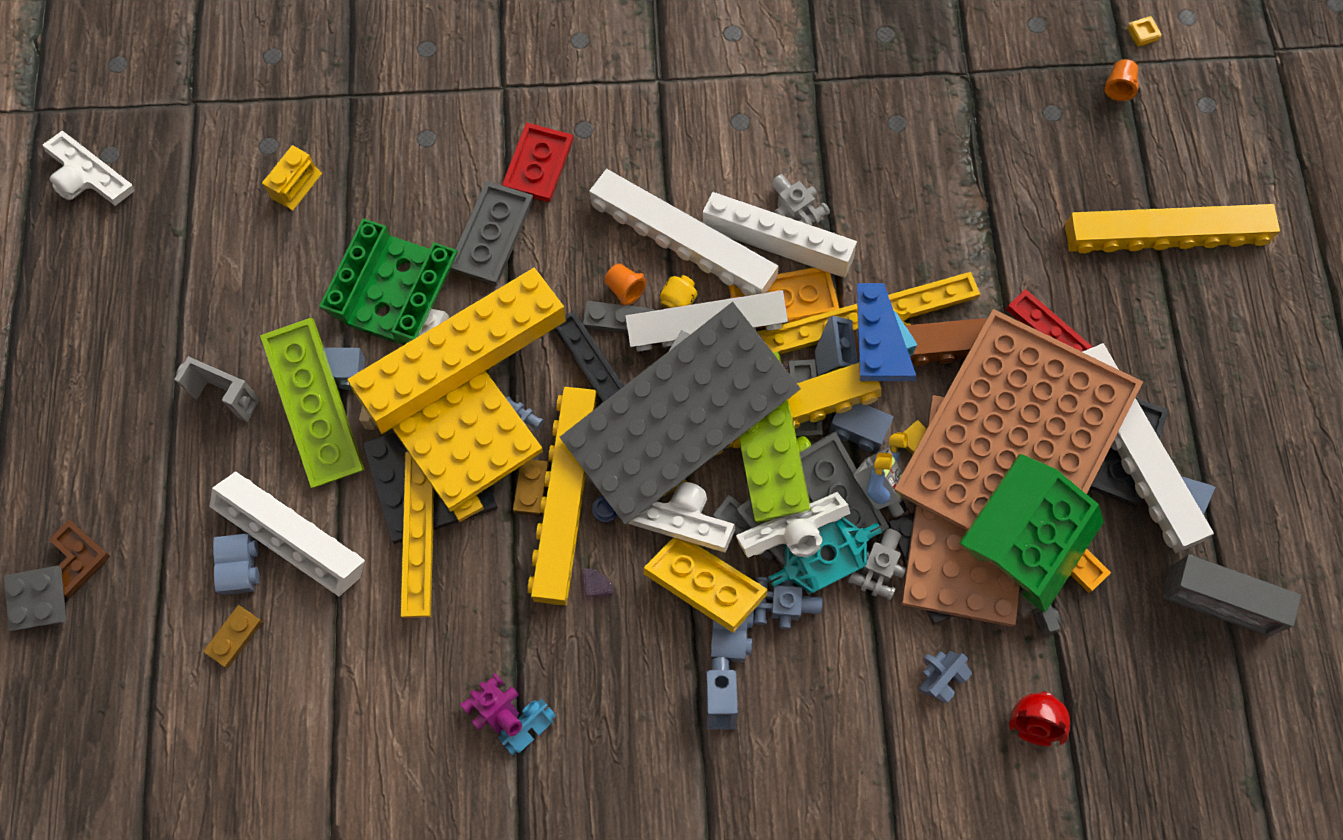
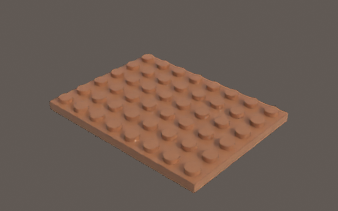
[895,309,1143,531]

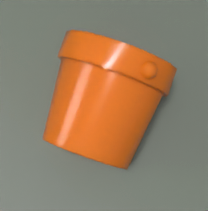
[1105,60,1139,101]
[604,264,647,305]

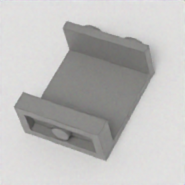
[174,356,260,422]

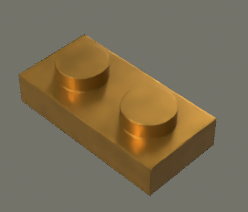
[513,460,549,516]
[203,605,263,668]

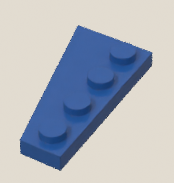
[857,283,916,381]

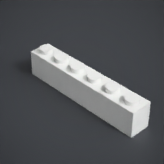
[703,192,857,278]
[625,290,788,351]
[209,472,365,596]

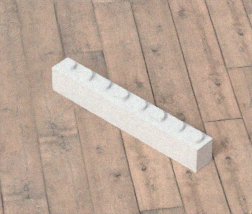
[589,169,778,296]
[1083,343,1214,553]

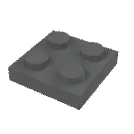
[4,566,66,631]

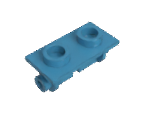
[498,699,556,755]

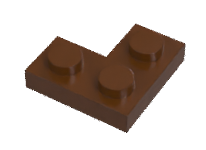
[49,519,110,598]

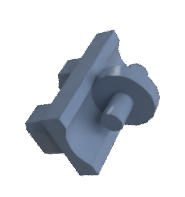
[918,651,972,703]

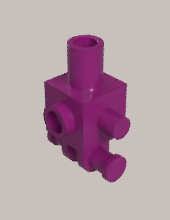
[459,673,522,736]

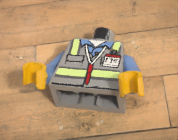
[853,432,908,517]

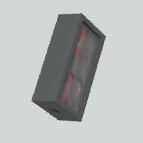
[1161,554,1301,637]

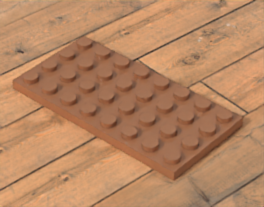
[901,395,1020,627]

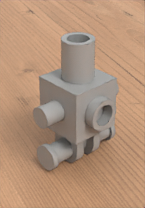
[771,174,830,226]
[848,529,906,601]

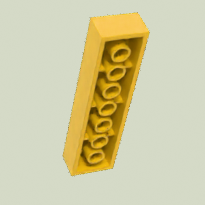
[347,267,566,434]

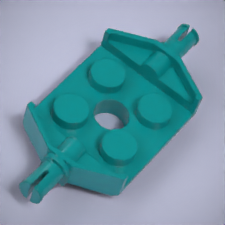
[768,517,882,594]

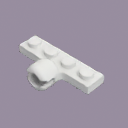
[43,131,134,206]
[628,482,735,553]
[736,492,850,558]

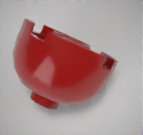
[1009,692,1070,747]

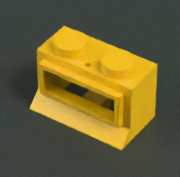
[262,145,322,211]

